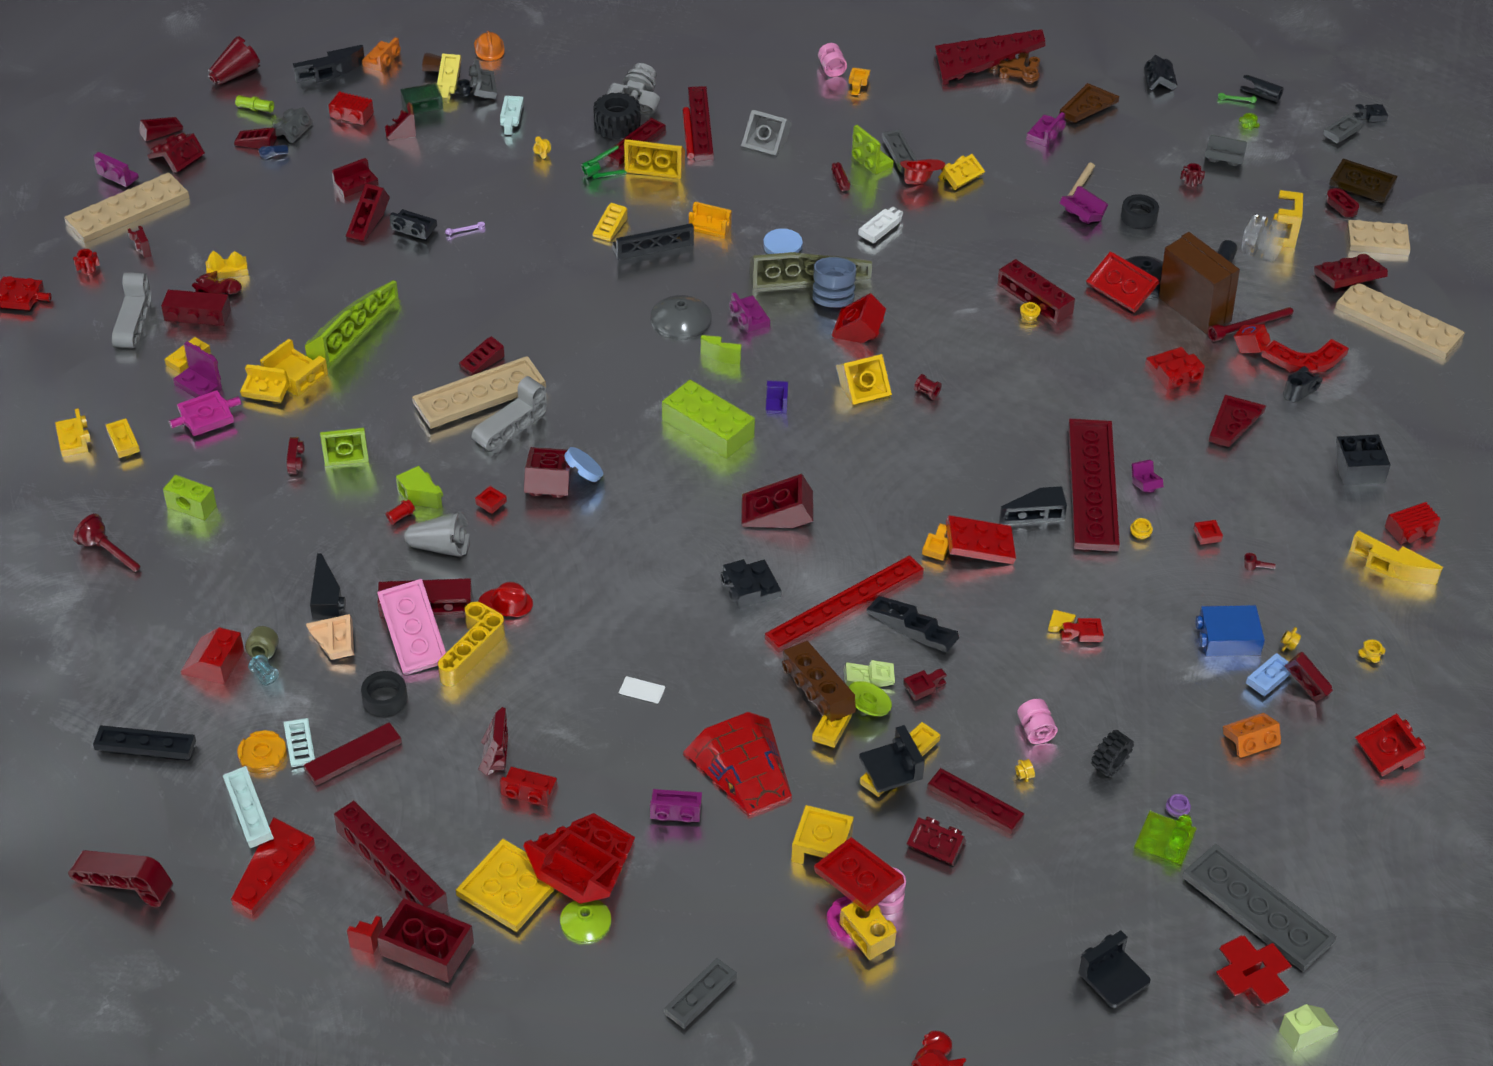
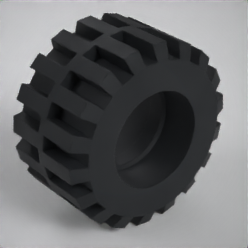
[593,92,641,139]

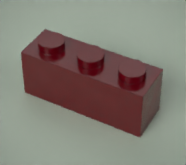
[161,289,231,326]

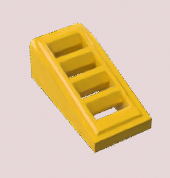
[593,203,628,242]

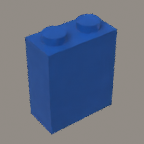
[1195,605,1265,656]

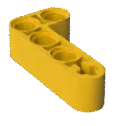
[438,602,505,686]

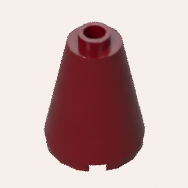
[208,36,260,85]

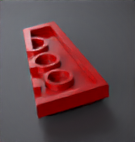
[231,817,315,916]

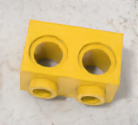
[840,902,897,960]

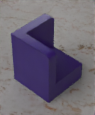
[766,381,788,414]

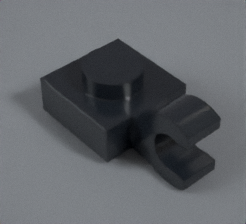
[1353,104,1388,122]

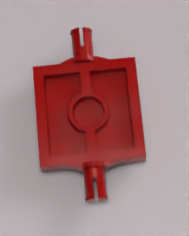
[0,276,52,310]

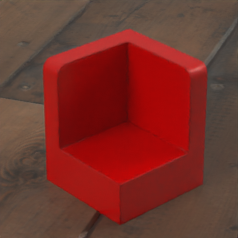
[347,916,383,954]

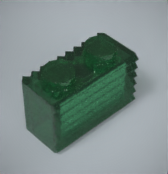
[400,83,443,114]

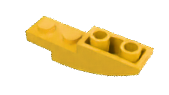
[1350,530,1443,585]

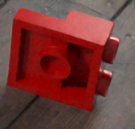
[1145,347,1205,390]
[1355,713,1426,777]

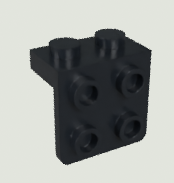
[1078,930,1151,1008]

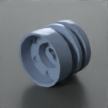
[812,257,856,307]

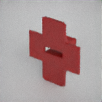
[1216,935,1292,1004]

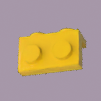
[240,364,290,403]

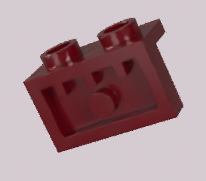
[332,158,379,198]
[1285,652,1333,702]
[907,817,966,865]

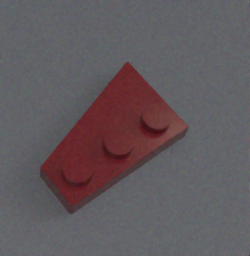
[1209,395,1266,447]

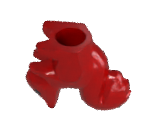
[911,1030,966,1066]

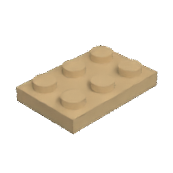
[1347,220,1411,256]

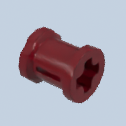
[914,374,942,400]

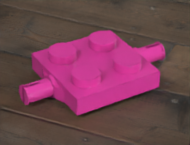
[169,390,241,437]

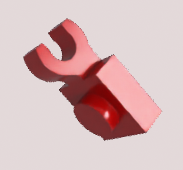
[1060,618,1104,642]

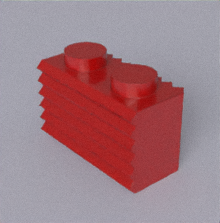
[328,91,374,125]
[1385,502,1441,545]

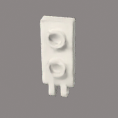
[858,207,903,243]

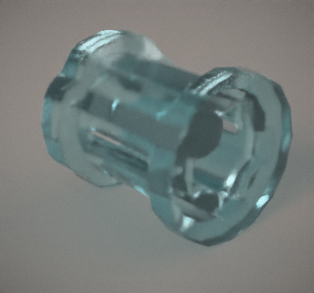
[248,654,279,686]

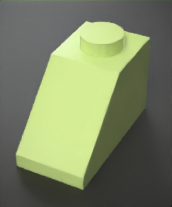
[1279,1004,1339,1052]

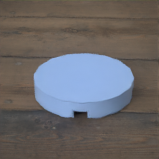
[763,229,803,254]
[564,447,603,482]

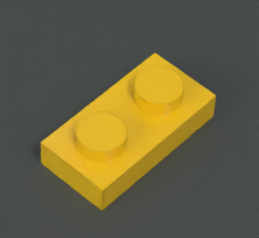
[165,337,211,373]
[105,418,140,458]
[812,714,852,748]

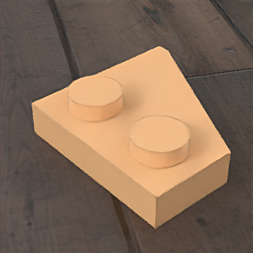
[306,614,354,660]

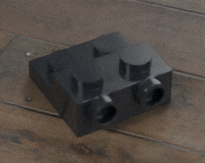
[720,559,782,609]

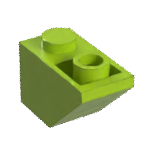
[396,466,443,509]

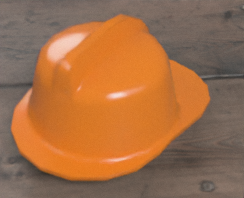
[474,31,505,61]

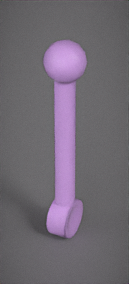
[445,222,485,236]

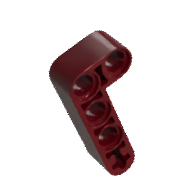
[68,850,173,907]

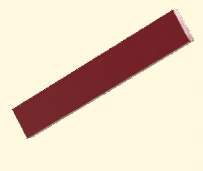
[688,86,714,161]

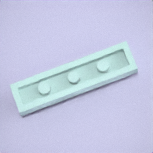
[223,766,274,848]

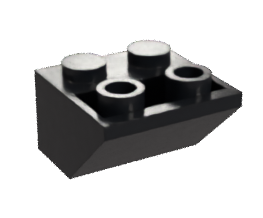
[1336,434,1391,485]

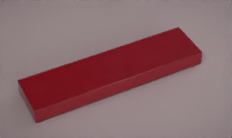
[604,118,666,167]
[303,722,402,786]
[927,768,1025,835]

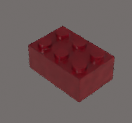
[377,898,474,983]

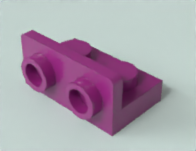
[1026,112,1066,147]
[729,292,770,333]

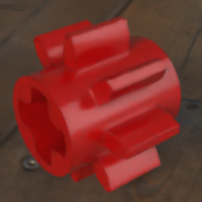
[73,249,100,274]

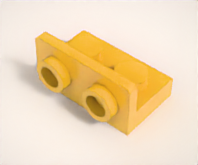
[938,154,985,190]
[55,408,91,457]

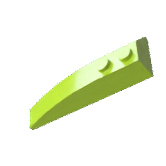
[305,280,398,369]

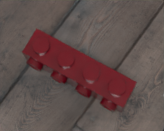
[997,259,1075,324]

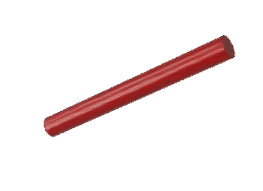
[682,107,695,159]

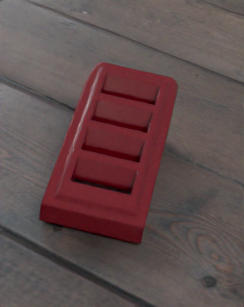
[139,117,183,141]
[234,128,277,149]
[459,336,505,376]

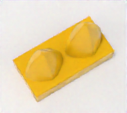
[205,251,248,279]

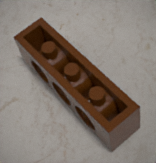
[782,640,856,722]

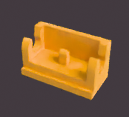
[689,202,732,239]

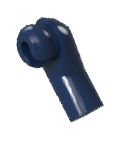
[259,145,288,160]

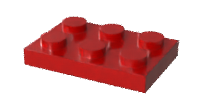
[1086,251,1159,313]
[946,515,1016,564]
[814,837,904,912]

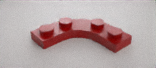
[1261,339,1349,373]

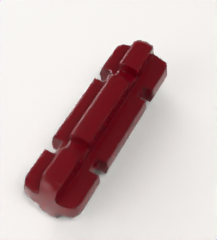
[831,162,851,192]

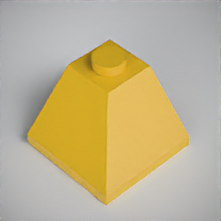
[836,354,892,405]

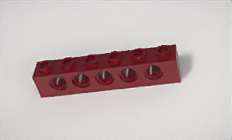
[334,800,448,914]

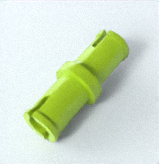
[235,95,274,113]

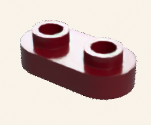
[1326,188,1359,218]
[287,437,305,475]

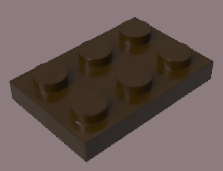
[1329,158,1398,203]

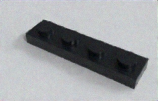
[93,725,196,760]

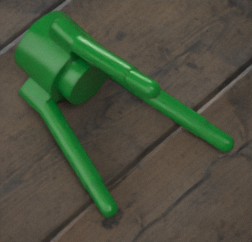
[581,145,627,180]

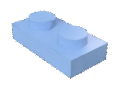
[1246,653,1291,697]

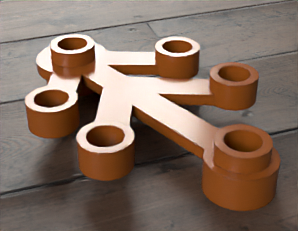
[990,52,1040,83]

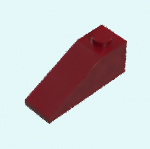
[346,183,390,242]

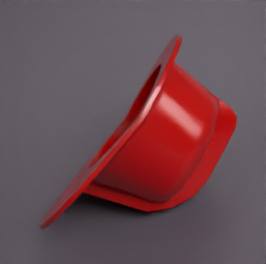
[900,159,945,185]
[478,582,533,617]

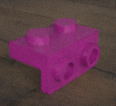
[93,152,139,187]
[1059,186,1108,223]
[650,789,702,822]

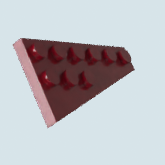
[935,29,1046,86]

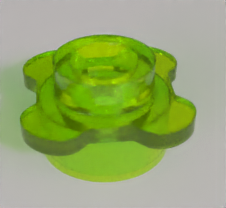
[1239,113,1260,130]

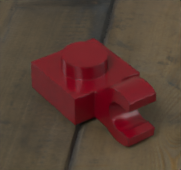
[128,226,152,258]
[903,668,947,701]

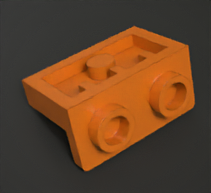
[362,37,401,72]
[1223,713,1281,758]

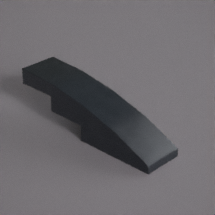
[866,596,959,652]

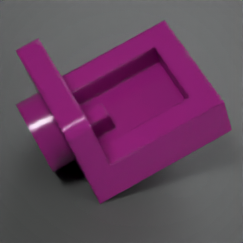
[1132,459,1164,492]

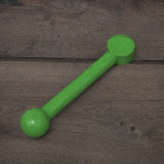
[1218,93,1257,103]

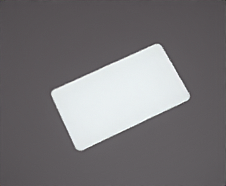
[619,676,666,704]

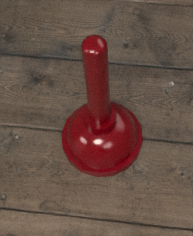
[73,513,141,572]

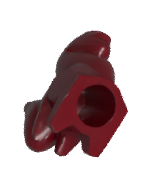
[192,271,242,295]

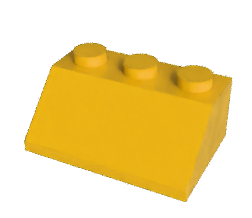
[624,139,685,179]

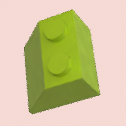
[320,428,369,466]

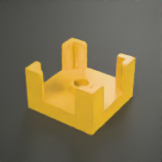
[1271,190,1303,248]
[791,805,854,864]

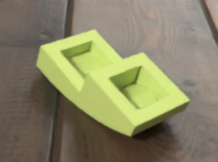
[843,660,895,687]

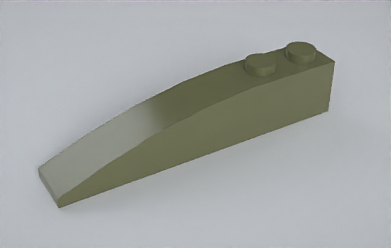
[749,252,872,289]

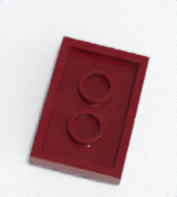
[1314,254,1388,289]

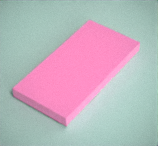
[377,579,446,676]

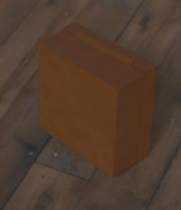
[1159,232,1240,335]

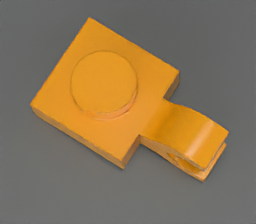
[849,68,870,96]
[922,523,949,561]

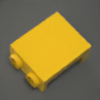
[260,339,328,397]

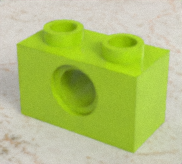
[163,475,217,521]

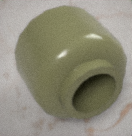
[245,626,279,661]

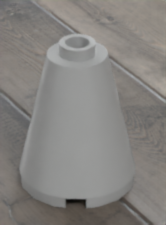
[404,512,470,557]

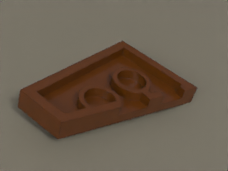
[1059,83,1120,122]

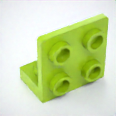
[852,125,894,175]

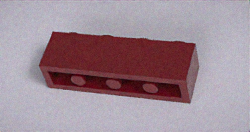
[378,578,472,618]

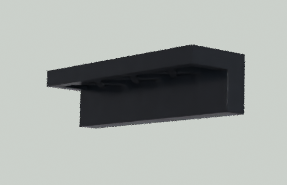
[612,223,694,260]

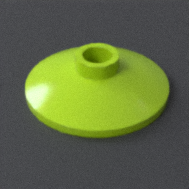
[849,681,892,716]
[560,900,611,942]

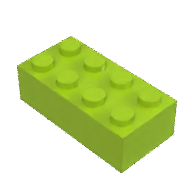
[662,379,755,459]

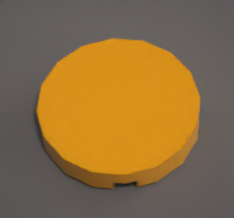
[237,730,287,774]

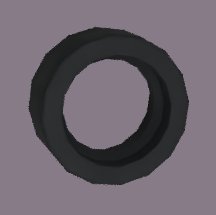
[1121,194,1159,229]
[361,671,408,717]

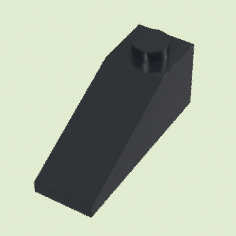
[999,486,1067,524]
[310,553,346,620]

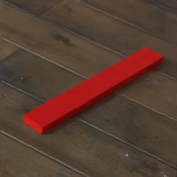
[765,555,924,653]

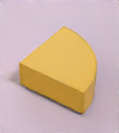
[1048,610,1076,632]

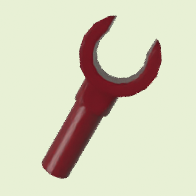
[1244,553,1276,571]

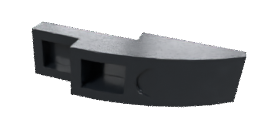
[293,45,365,83]

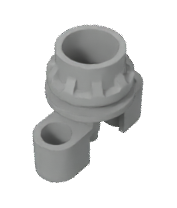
[607,63,660,115]

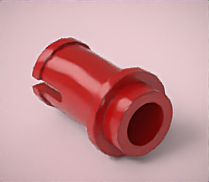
[385,500,415,525]

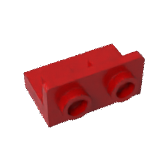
[500,767,557,806]

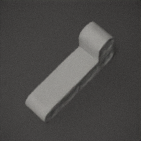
[112,272,151,348]
[472,376,547,451]

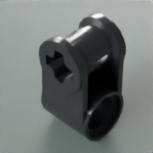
[1283,366,1323,402]

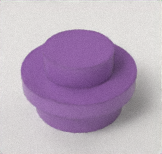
[1166,794,1191,818]

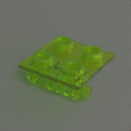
[1134,811,1197,866]

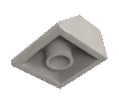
[741,110,792,156]

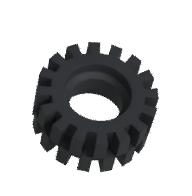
[1091,730,1134,777]

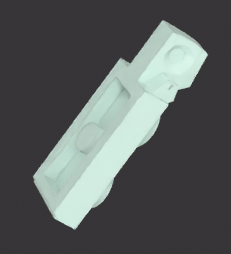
[500,96,524,135]

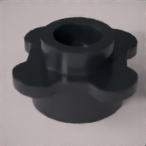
[455,79,473,96]

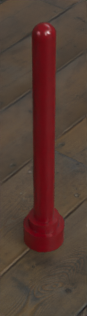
[1207,307,1294,342]

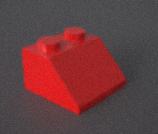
[832,293,886,343]
[181,627,244,685]

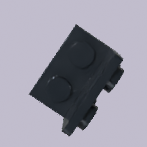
[859,725,925,793]

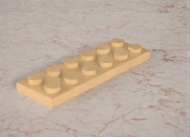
[64,172,189,243]
[1335,283,1465,359]
[412,356,546,429]

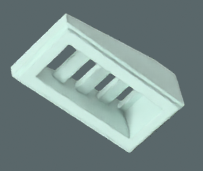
[284,718,315,768]

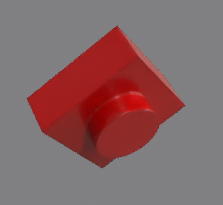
[475,486,507,514]
[1193,520,1223,545]

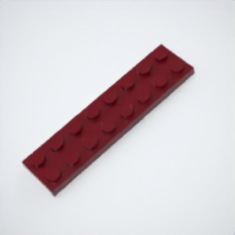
[1068,419,1120,552]

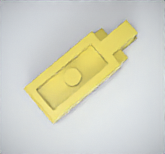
[437,53,461,103]

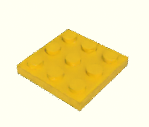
[455,839,555,932]

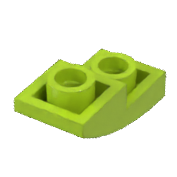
[701,335,741,365]

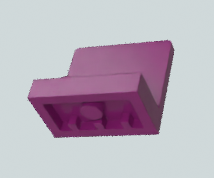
[173,341,222,398]

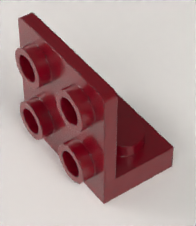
[147,132,205,173]

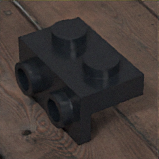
[1144,55,1178,90]
[389,209,437,240]

